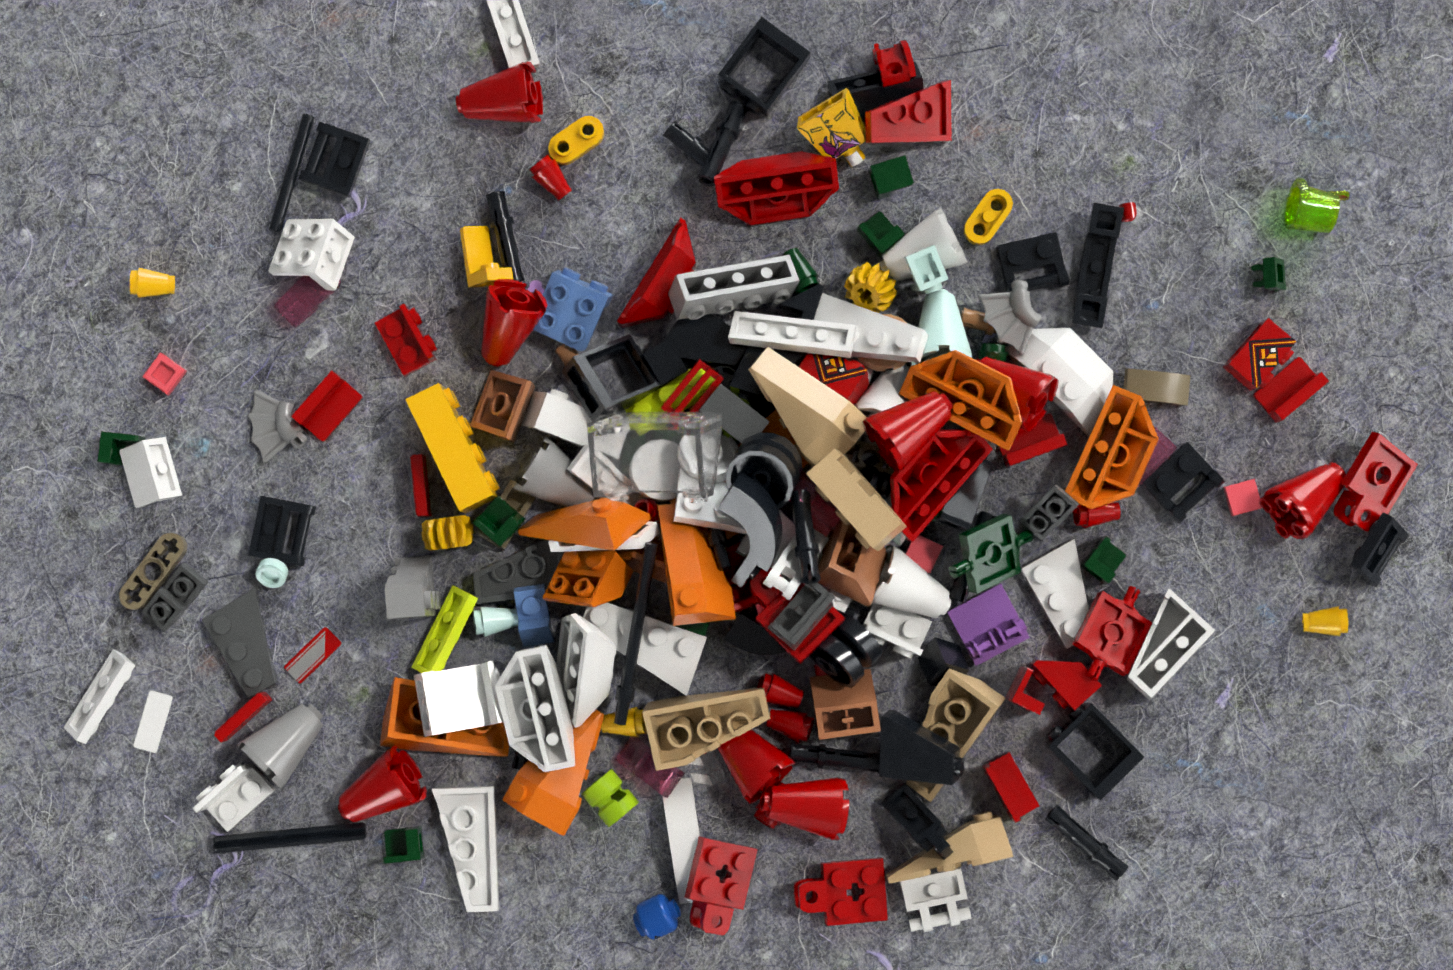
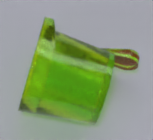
[1284,177,1350,233]

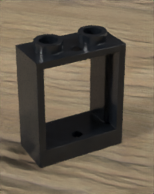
[718,16,811,117]
[561,334,661,422]
[1044,702,1144,800]

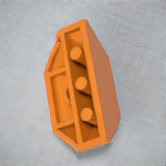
[899,350,1022,450]
[1065,385,1159,510]

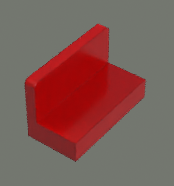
[1253,357,1329,423]
[291,370,363,442]
[998,413,1068,468]
[1005,666,1045,715]
[982,752,1039,823]

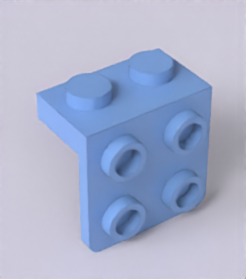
[533,268,613,351]

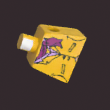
[797,88,866,167]

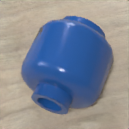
[633,894,681,940]

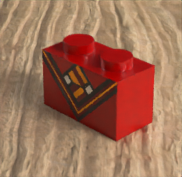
[1223,318,1296,391]
[799,353,869,406]

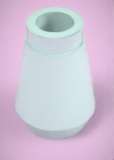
[473,607,518,637]

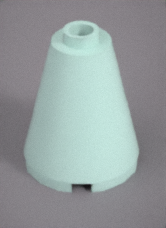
[911,289,973,366]

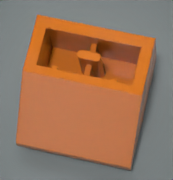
[542,550,633,607]

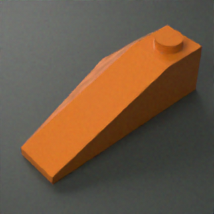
[518,498,651,551]
[657,503,736,626]
[380,677,509,757]
[502,709,604,836]

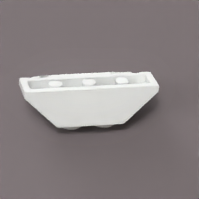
[1005,328,1113,437]
[556,613,616,728]
[495,645,576,772]

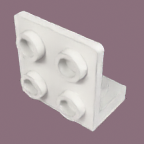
[268,219,355,290]
[862,603,932,659]
[192,762,276,832]

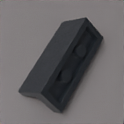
[827,62,924,122]

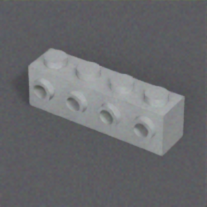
[668,255,800,320]

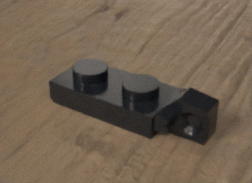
[881,783,953,860]

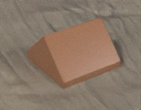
[470,370,535,443]

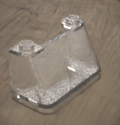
[587,412,723,503]

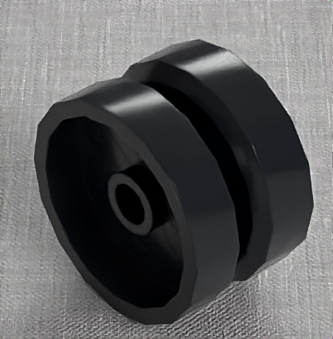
[726,433,803,509]
[809,610,882,688]

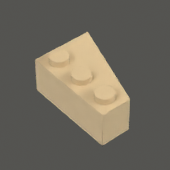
[806,448,907,551]

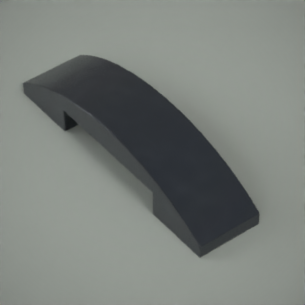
[1072,203,1124,329]

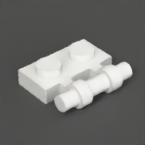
[900,867,972,932]

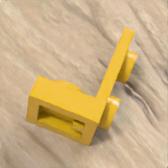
[460,226,513,287]

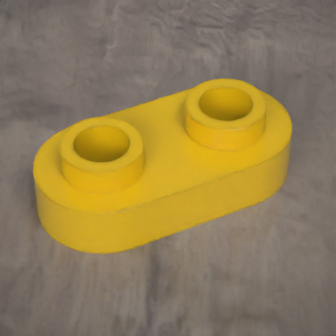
[548,116,604,165]
[964,189,1013,245]

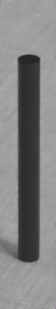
[269,114,315,233]

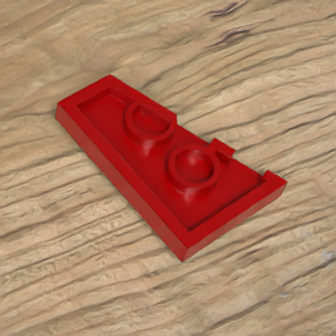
[865,80,952,143]

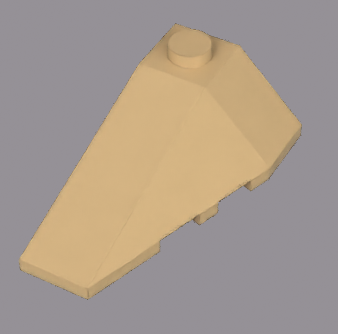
[748,347,867,467]
[906,668,1006,802]
[642,688,771,771]
[886,811,1013,884]

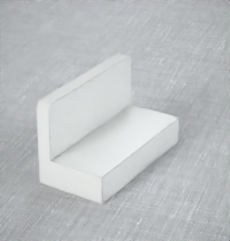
[120,437,182,508]

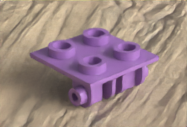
[947,583,1030,666]

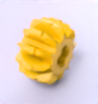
[844,262,897,313]
[421,515,474,551]

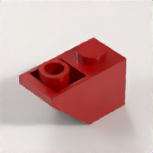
[1029,660,1102,710]

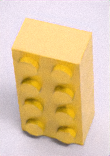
[405,383,500,514]

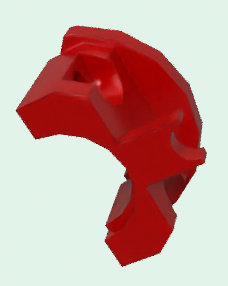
[872,40,916,87]

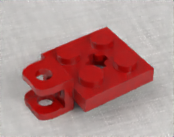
[1333,432,1418,532]
[750,567,845,664]
[684,836,758,936]
[793,857,888,926]

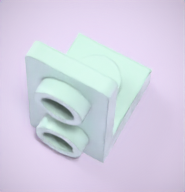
[904,245,948,295]

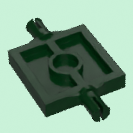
[948,514,1033,594]

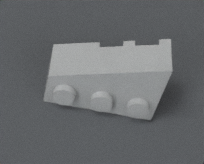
[384,555,441,619]

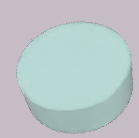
[255,558,288,588]

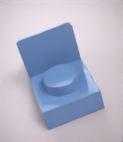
[514,584,554,646]

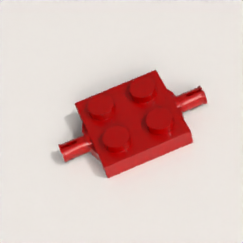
[1072,586,1152,681]

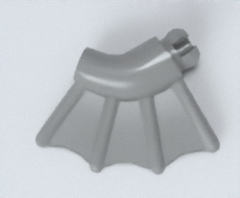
[979,280,1041,355]
[247,390,307,463]

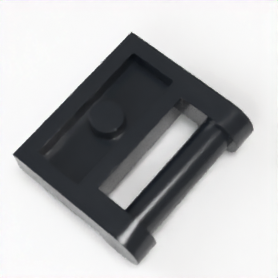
[299,122,371,197]
[996,232,1069,292]
[1141,442,1225,523]
[248,496,316,566]
[1350,513,1409,587]

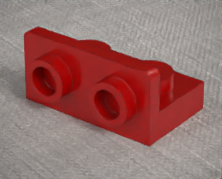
[375,303,438,377]

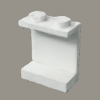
[414,661,503,737]

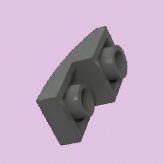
[1020,483,1079,541]
[142,562,208,632]

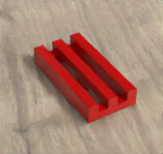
[661,358,724,427]
[410,454,432,517]
[214,692,273,743]

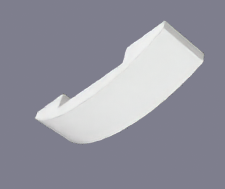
[661,777,700,904]

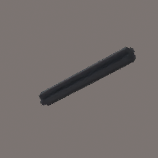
[213,822,367,853]

